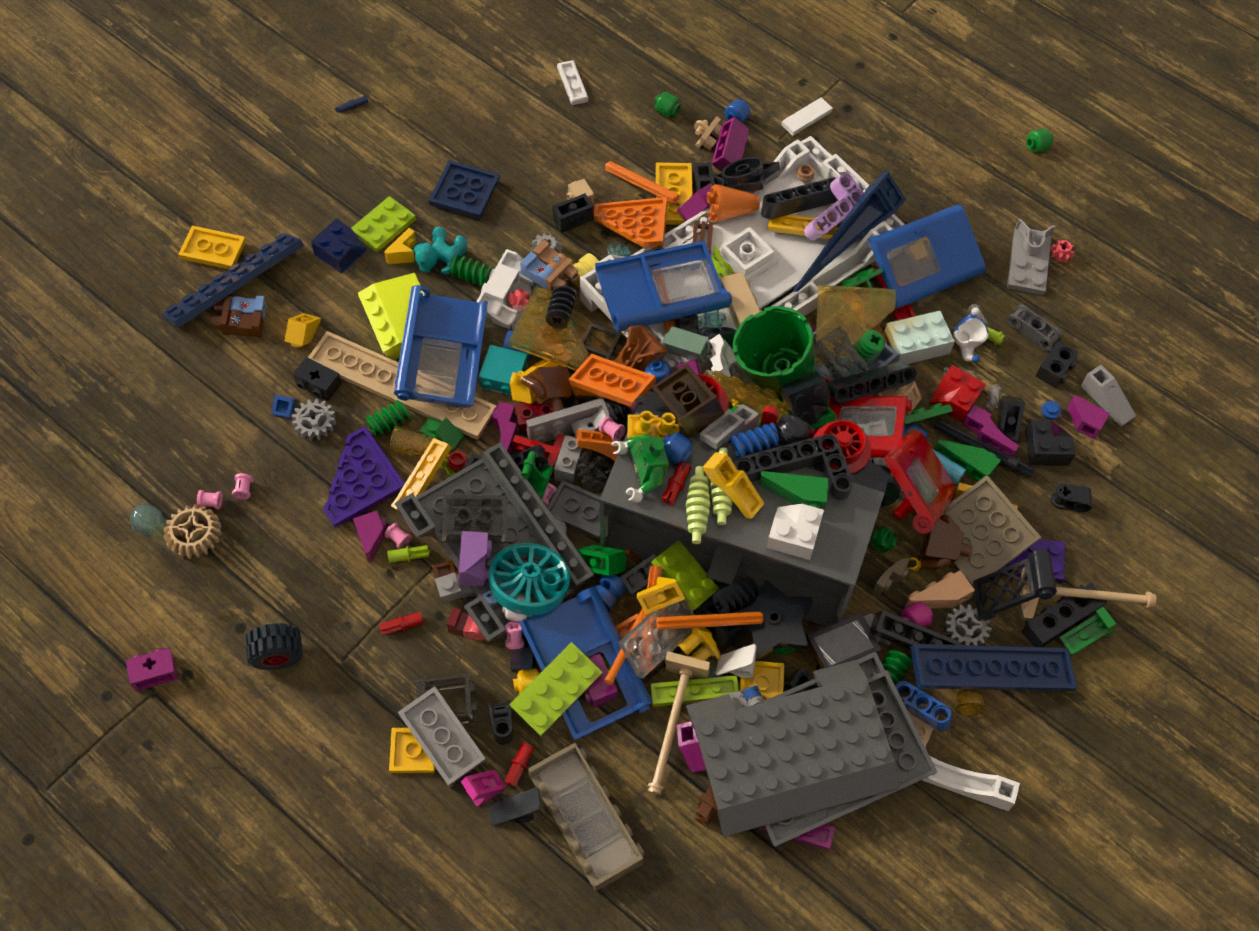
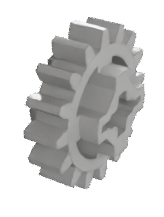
[292,399,336,441]
[944,604,992,646]

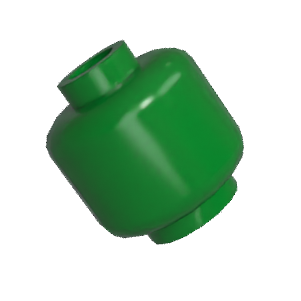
[654,91,681,118]
[1026,128,1054,153]

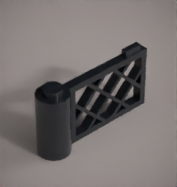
[973,550,1057,621]

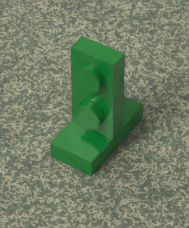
[1059,606,1116,656]

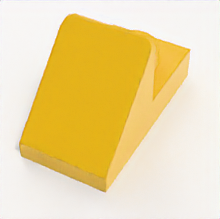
[384,228,416,264]
[637,577,686,614]

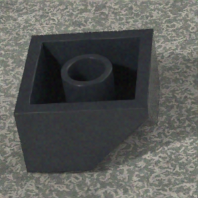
[780,371,831,425]
[1025,419,1076,466]

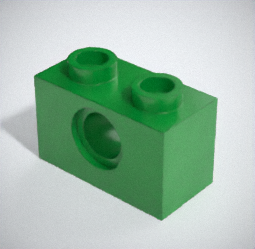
[577,545,626,576]

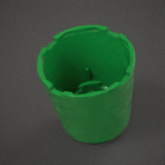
[733,306,815,403]

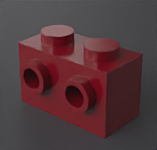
[515,400,553,434]

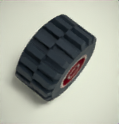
[245,623,303,670]

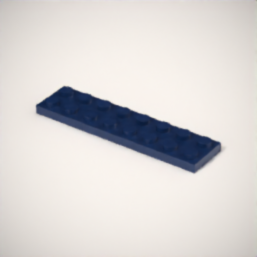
[161,234,304,328]
[910,644,1077,691]

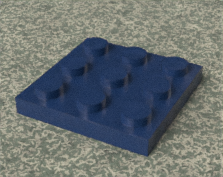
[429,160,500,219]

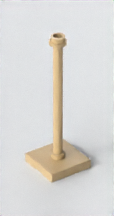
[1019,567,1156,618]
[647,652,710,795]

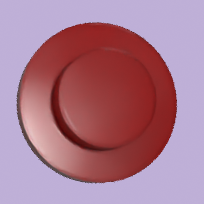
[447,451,467,471]

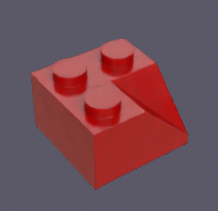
[929,365,986,423]

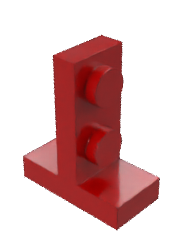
[513,433,565,478]

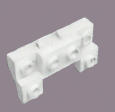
[476,249,534,329]
[710,334,755,409]

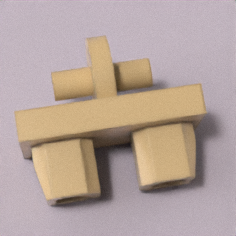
[694,116,722,150]

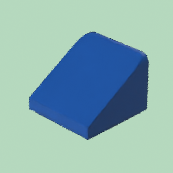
[271,395,298,418]

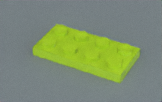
[509,642,603,736]

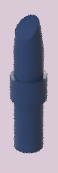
[335,95,368,112]

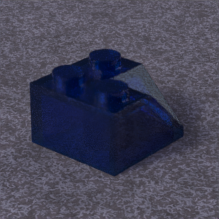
[311,218,367,274]

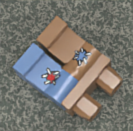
[520,240,578,293]

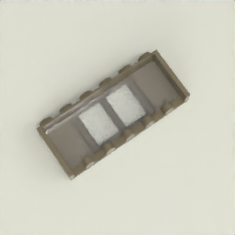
[528,743,645,892]

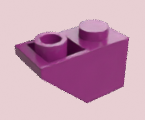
[1067,395,1110,440]
[677,722,706,773]

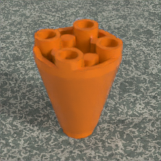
[707,185,760,222]

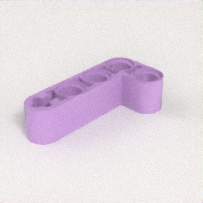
[804,173,864,240]

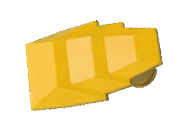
[627,411,679,440]
[678,627,721,661]

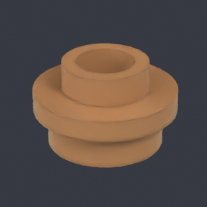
[796,164,815,182]

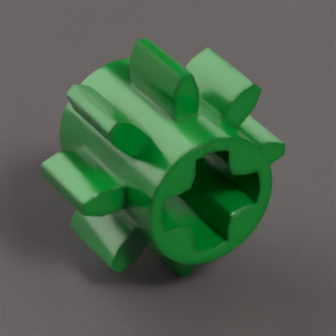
[870,527,898,553]

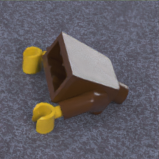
[510,367,572,412]
[908,515,972,571]

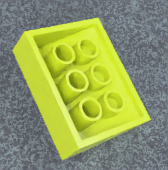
[358,273,424,361]

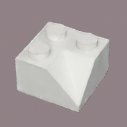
[766,504,824,560]

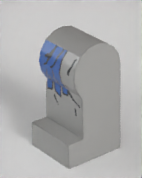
[725,686,765,710]

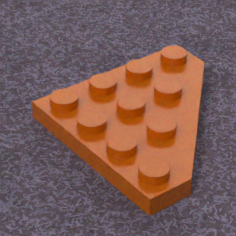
[594,197,668,248]

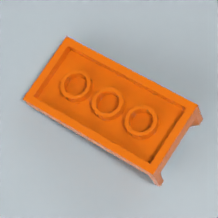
[568,354,657,407]

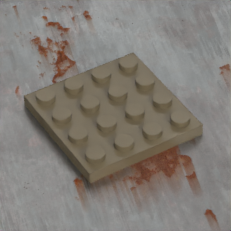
[942,475,1041,587]

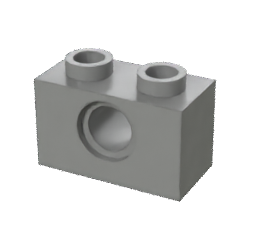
[554,435,585,485]

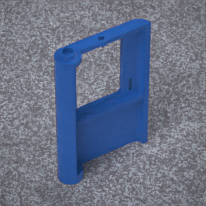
[519,586,653,740]

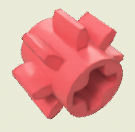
[1050,240,1075,263]
[507,289,532,312]

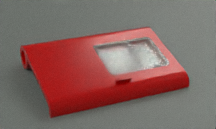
[785,396,912,458]
[883,429,956,534]

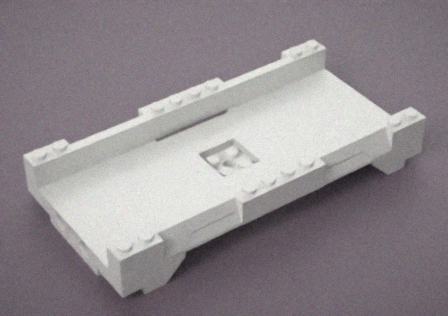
[580,136,905,375]

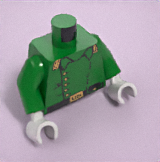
[611,434,669,503]

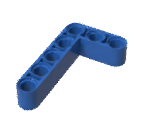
[895,681,952,731]

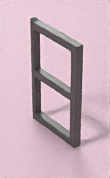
[568,322,621,371]

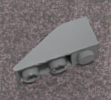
[1081,365,1136,427]

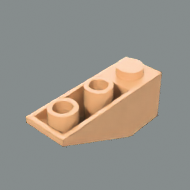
[905,570,975,608]

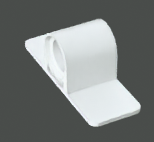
[716,644,757,678]

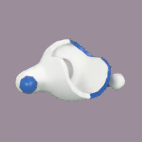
[953,308,989,363]

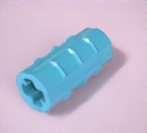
[933,449,966,485]

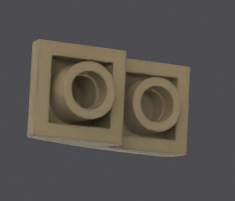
[873,558,910,596]

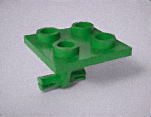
[836,267,889,311]
[521,451,554,499]

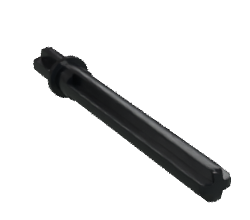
[934,419,1035,477]

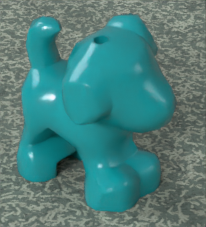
[414,227,468,274]

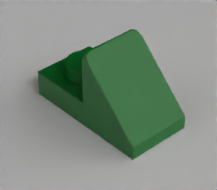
[419,417,464,452]

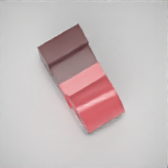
[447,607,485,640]

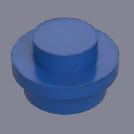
[1041,401,1062,420]

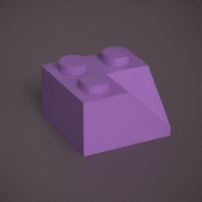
[458,531,492,587]

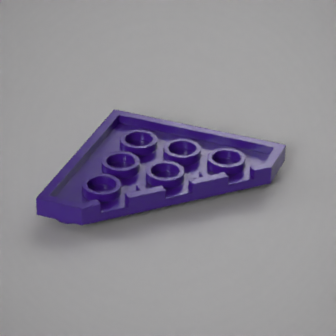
[324,426,405,528]

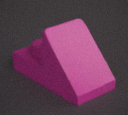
[461,770,506,806]

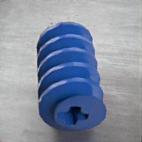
[730,422,779,457]

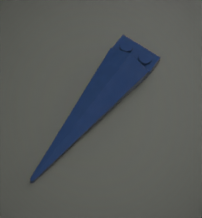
[793,172,906,292]

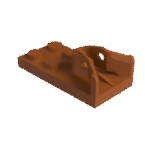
[614,325,668,372]

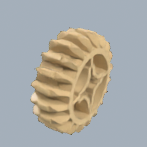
[164,504,222,559]

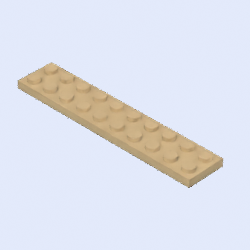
[308,331,497,440]

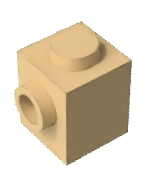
[566,179,594,206]

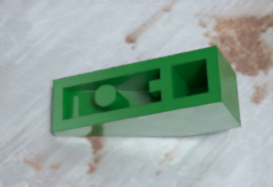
[935,440,1001,482]
[759,471,828,510]

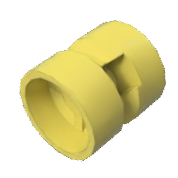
[572,253,599,288]

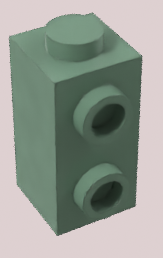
[663,326,711,363]

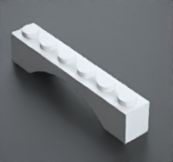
[922,756,1020,811]

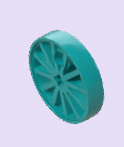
[489,543,570,615]

